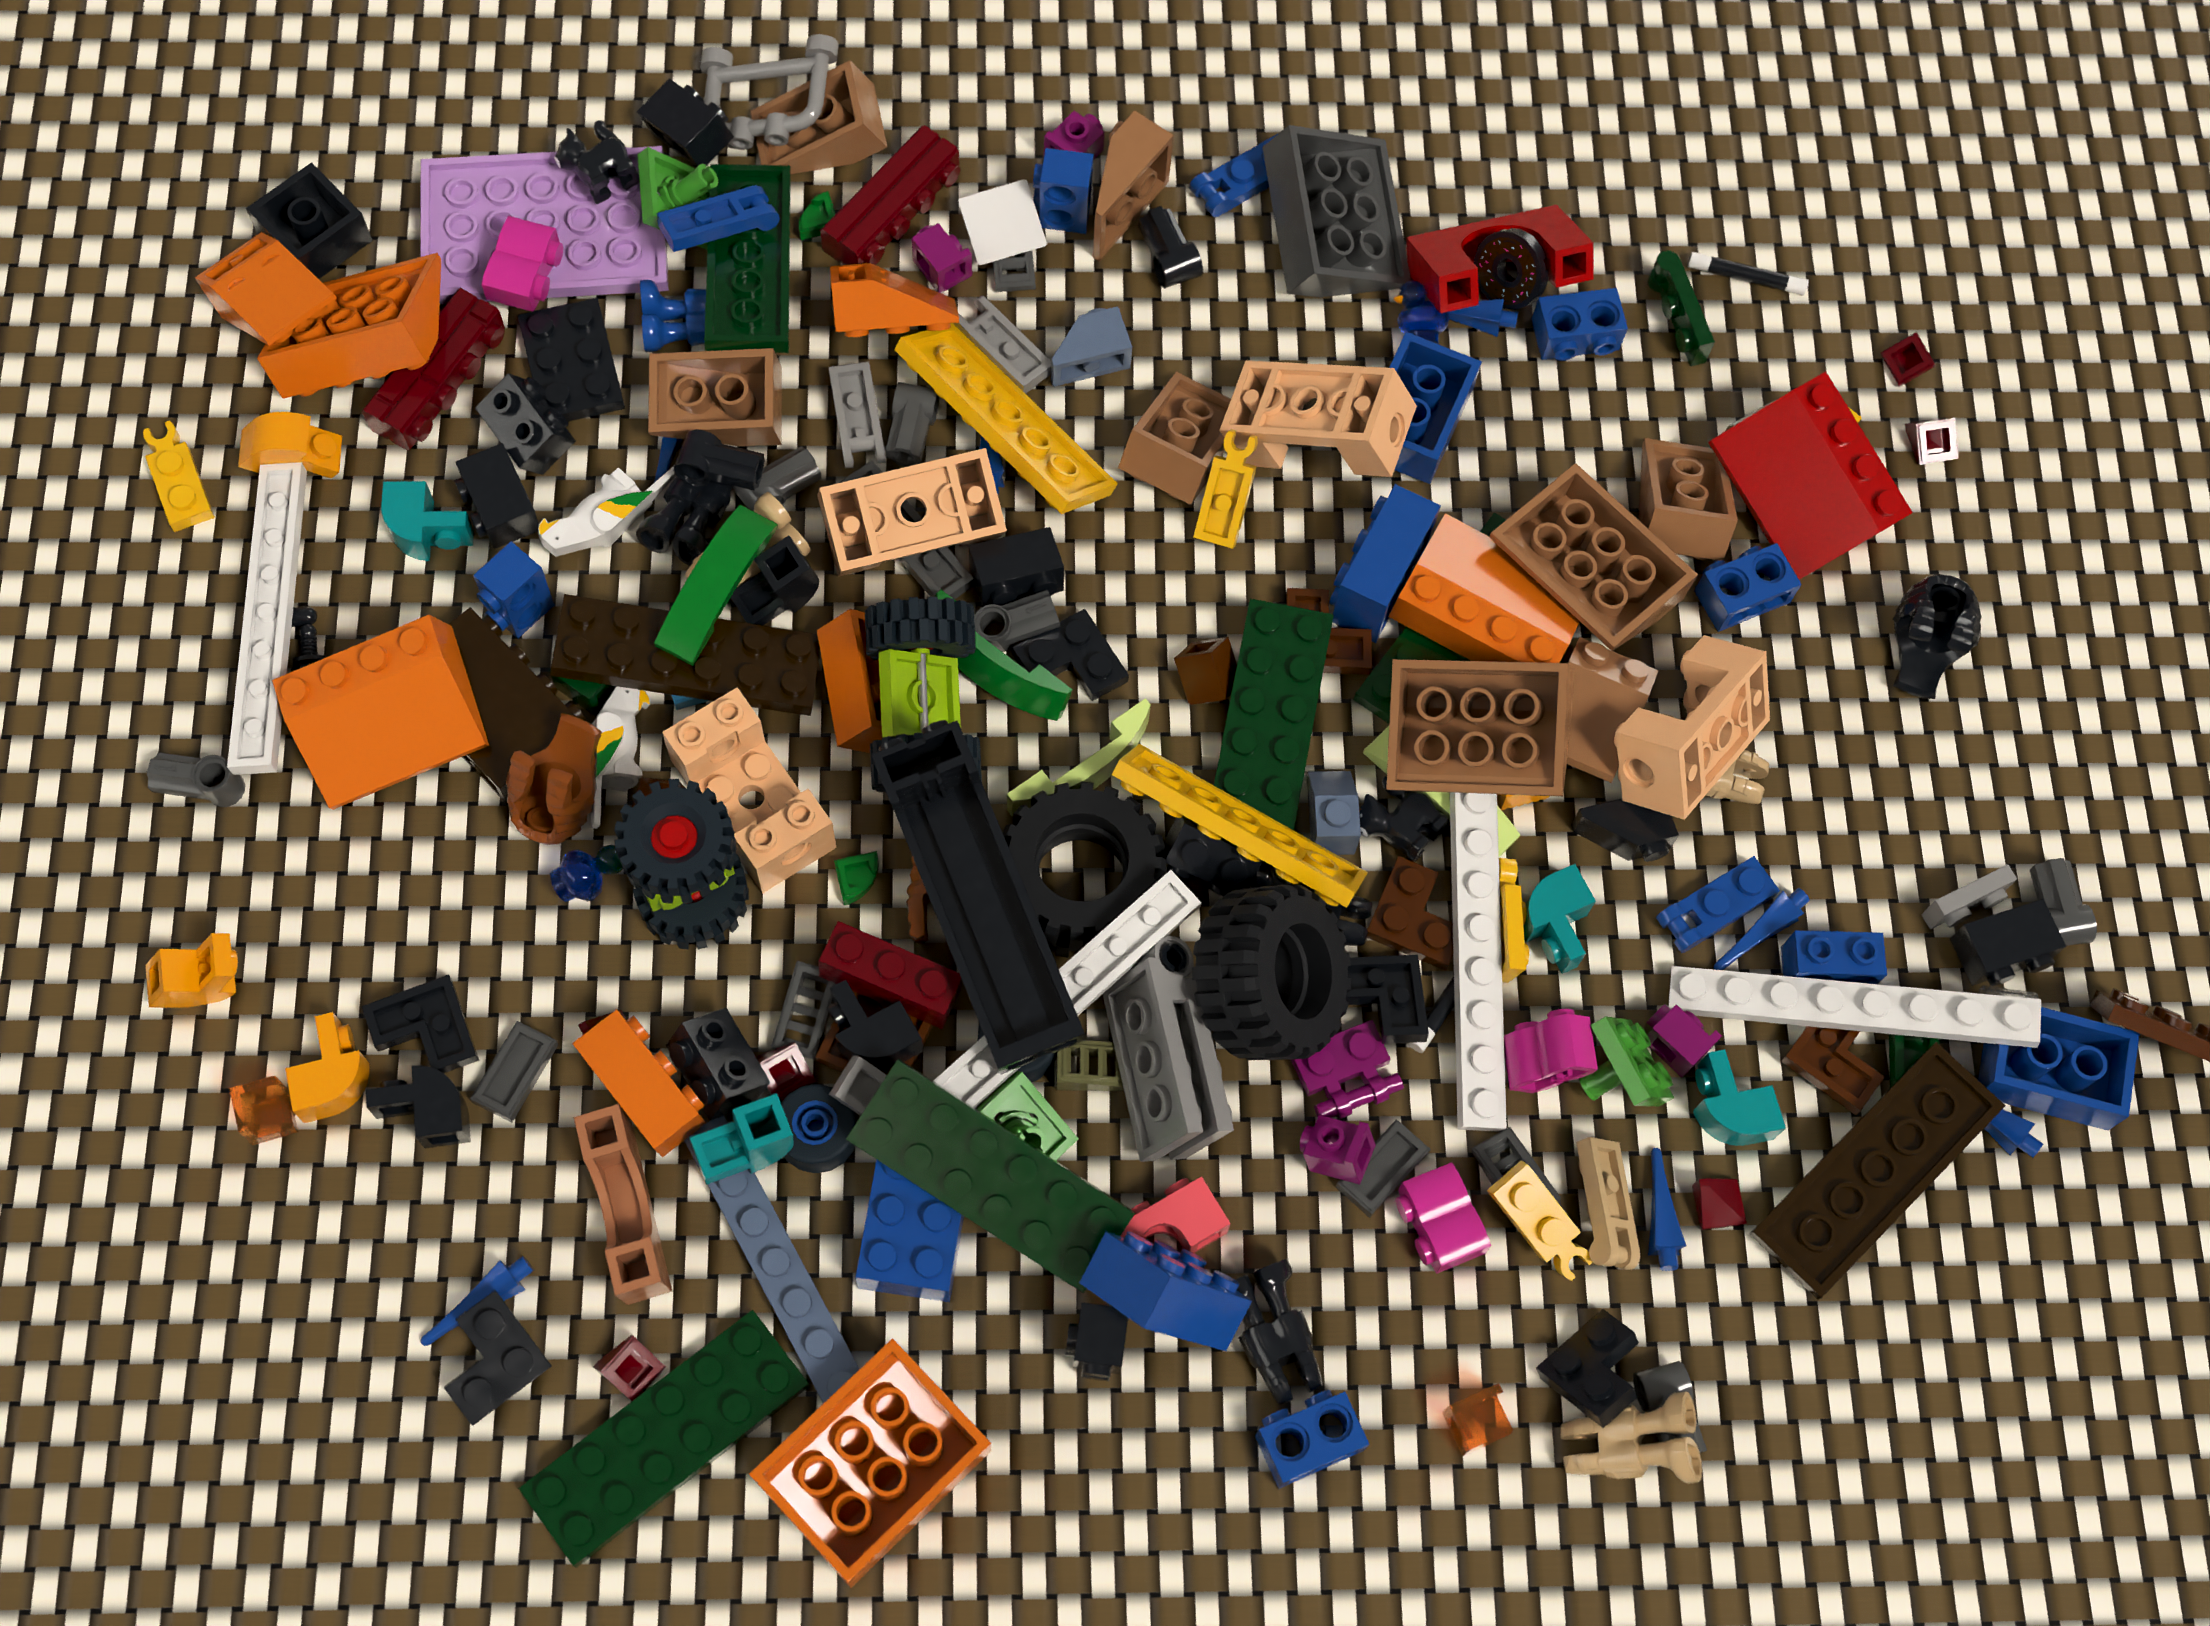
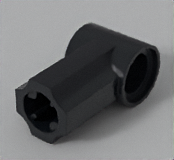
[1138,206,1203,288]
[673,429,765,491]

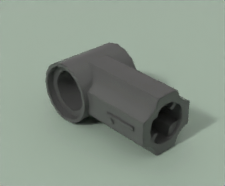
[885,382,940,467]
[732,446,822,511]
[974,590,1061,652]
[147,753,245,807]
[2029,858,2097,946]
[1633,1361,1707,1453]

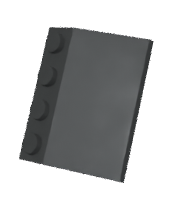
[1262,125,1412,297]

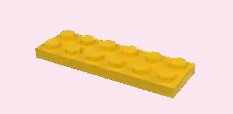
[894,323,1118,514]
[1112,744,1368,908]

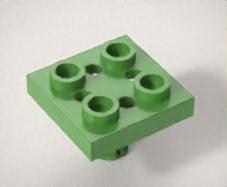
[638,147,718,250]
[1579,1017,1674,1107]
[976,1071,1079,1161]

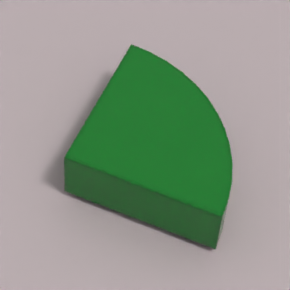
[799,191,835,240]
[834,851,879,906]

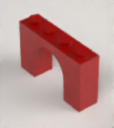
[1406,205,1594,313]

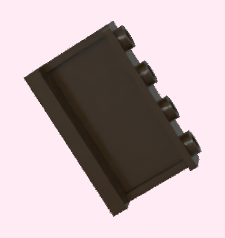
[449,607,586,805]

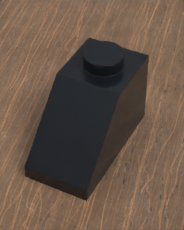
[1571,798,1679,862]

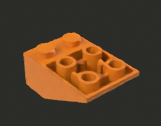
[195,232,337,346]
[830,263,959,337]

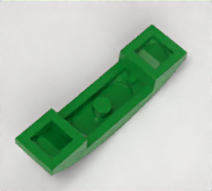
[654,505,778,666]
[935,590,1073,721]

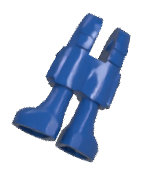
[640,279,706,352]

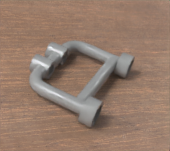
[700,34,839,149]

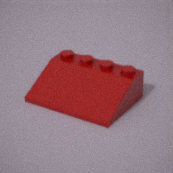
[1708,371,1913,580]

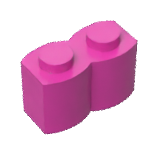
[481,216,563,312]
[1504,1009,1598,1093]
[1395,1162,1491,1274]

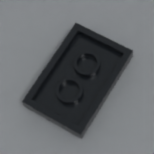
[517,298,625,422]

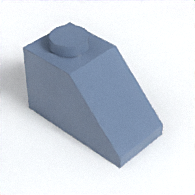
[1051,306,1132,387]
[1307,771,1361,855]

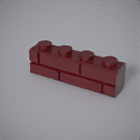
[820,125,961,265]
[362,288,505,451]

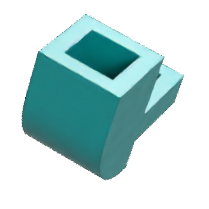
[381,481,474,561]
[1523,864,1596,974]
[1693,1049,1786,1146]
[690,1093,794,1185]

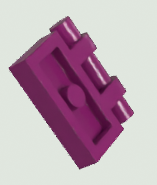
[1291,1020,1404,1119]

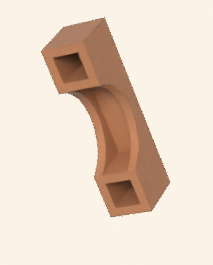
[574,1104,673,1305]

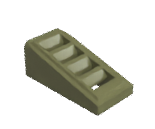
[1056,1040,1124,1091]

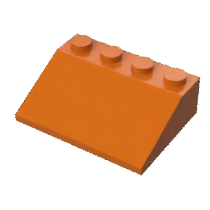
[257,253,441,399]
[1388,513,1580,663]
[272,615,489,810]
[749,1338,991,1588]

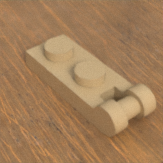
[1576,1137,1640,1270]

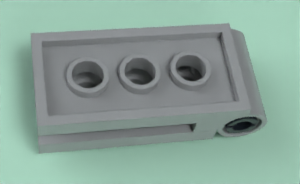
[1103,936,1234,1162]

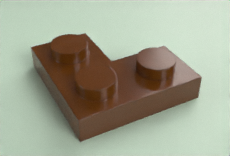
[1286,588,1372,675]
[1367,856,1453,971]
[1781,1026,1885,1115]

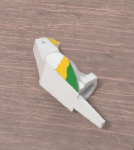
[538,465,676,557]
[590,686,650,829]

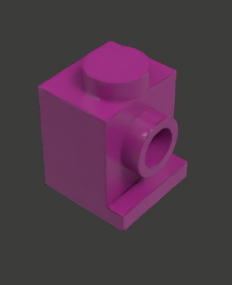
[1044,111,1104,160]
[912,223,972,293]
[1646,1004,1722,1078]
[1300,1115,1376,1185]

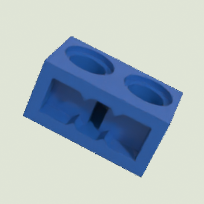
[1033,148,1094,234]
[1531,288,1628,360]
[473,541,555,639]
[1694,543,1802,632]
[1781,930,1887,984]
[1255,1390,1370,1489]

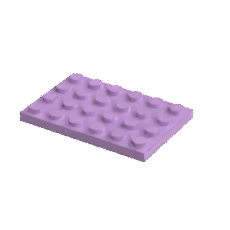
[421,146,669,304]

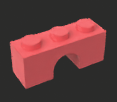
[1121,1176,1231,1253]

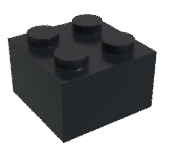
[246,162,373,279]

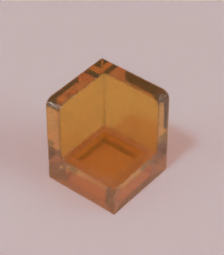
[229,1076,298,1145]
[1442,1383,1513,1456]

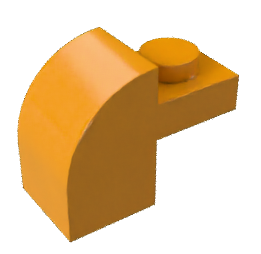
[238,412,342,479]
[145,933,238,1008]
[285,1012,370,1123]

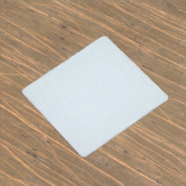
[958,179,1047,265]

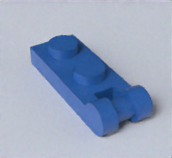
[1189,133,1278,217]
[657,185,780,252]
[1656,856,1780,953]

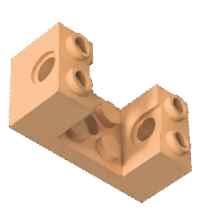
[1219,360,1417,477]
[817,448,1007,577]
[1614,635,1770,820]
[662,687,837,894]

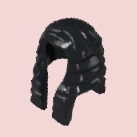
[1893,574,1982,699]

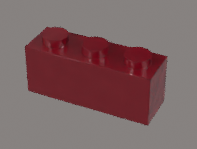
[819,921,962,1029]

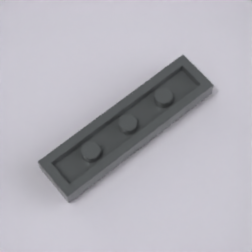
[839,460,974,600]

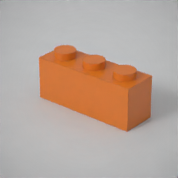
[817,609,882,753]
[572,1009,706,1158]

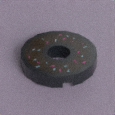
[1474,228,1549,310]

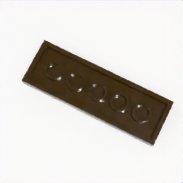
[550,594,820,716]
[1749,1042,2006,1300]

